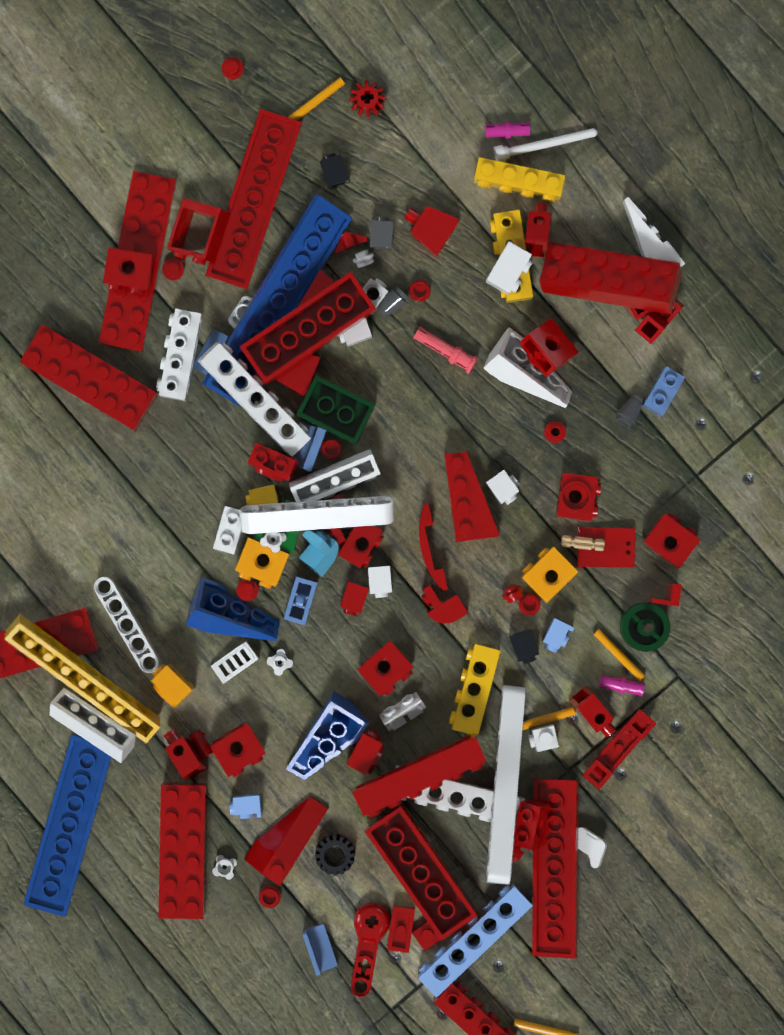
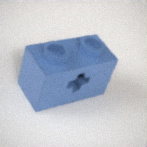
[642,366,685,417]
[284,576,318,625]

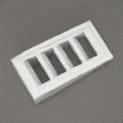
[211,641,259,684]

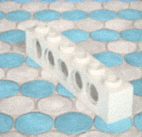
[197,342,311,457]
[395,765,525,824]

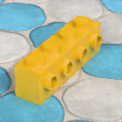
[473,157,565,202]
[489,210,533,303]

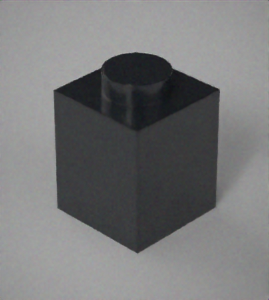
[320,153,350,190]
[509,629,539,664]

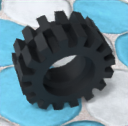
[315,834,355,876]

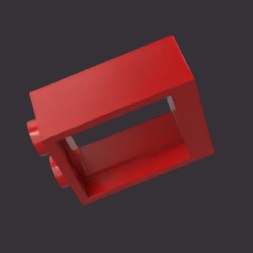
[167,198,230,265]

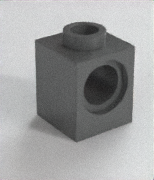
[370,217,393,251]

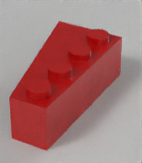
[444,451,500,542]

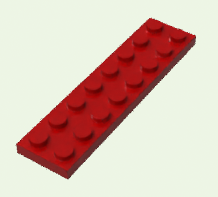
[205,109,302,290]
[99,171,177,352]
[532,778,579,959]

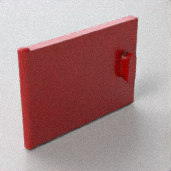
[577,526,635,568]

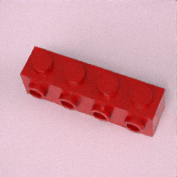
[433,981,516,1035]

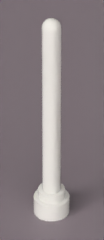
[493,128,598,162]

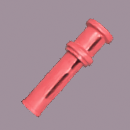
[413,326,479,374]

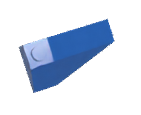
[186,577,280,641]
[286,691,369,780]

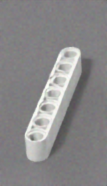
[240,496,395,534]

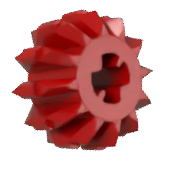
[349,80,386,118]

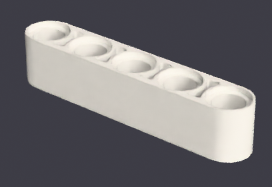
[94,577,161,673]

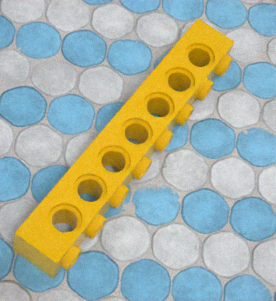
[5,614,160,743]

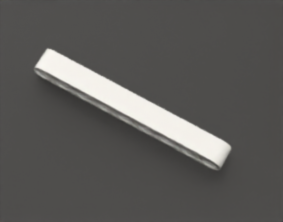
[486,685,525,884]

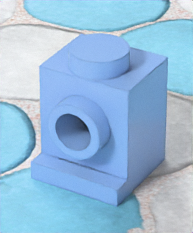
[542,618,574,653]
[229,793,262,819]

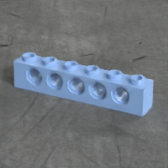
[418,884,533,998]

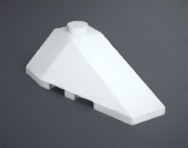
[623,197,685,268]
[483,327,572,408]

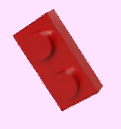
[387,905,415,953]

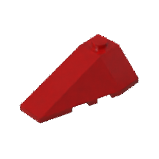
[244,797,328,886]

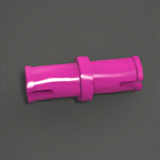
[485,121,530,139]
[599,674,645,696]

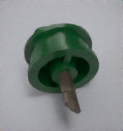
[620,603,670,652]

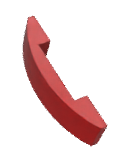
[419,504,448,591]
[582,709,657,790]

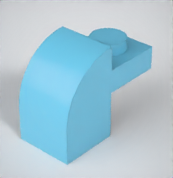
[299,530,338,577]

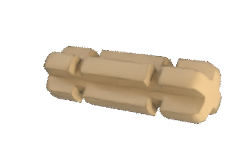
[561,535,605,551]

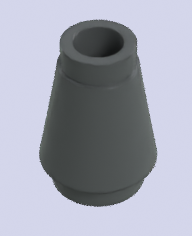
[377,285,410,317]
[615,394,644,428]

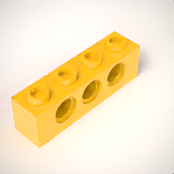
[449,643,500,736]

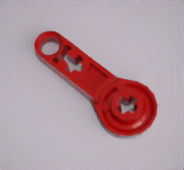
[351,902,390,997]

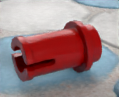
[189,729,213,759]

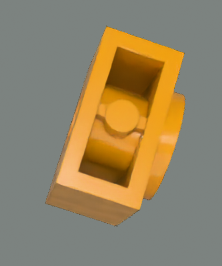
[235,538,290,589]
[521,547,578,603]
[151,663,195,708]

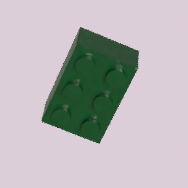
[296,375,376,445]

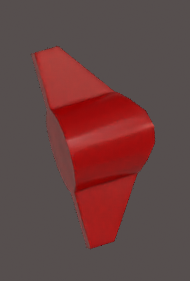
[334,232,368,254]

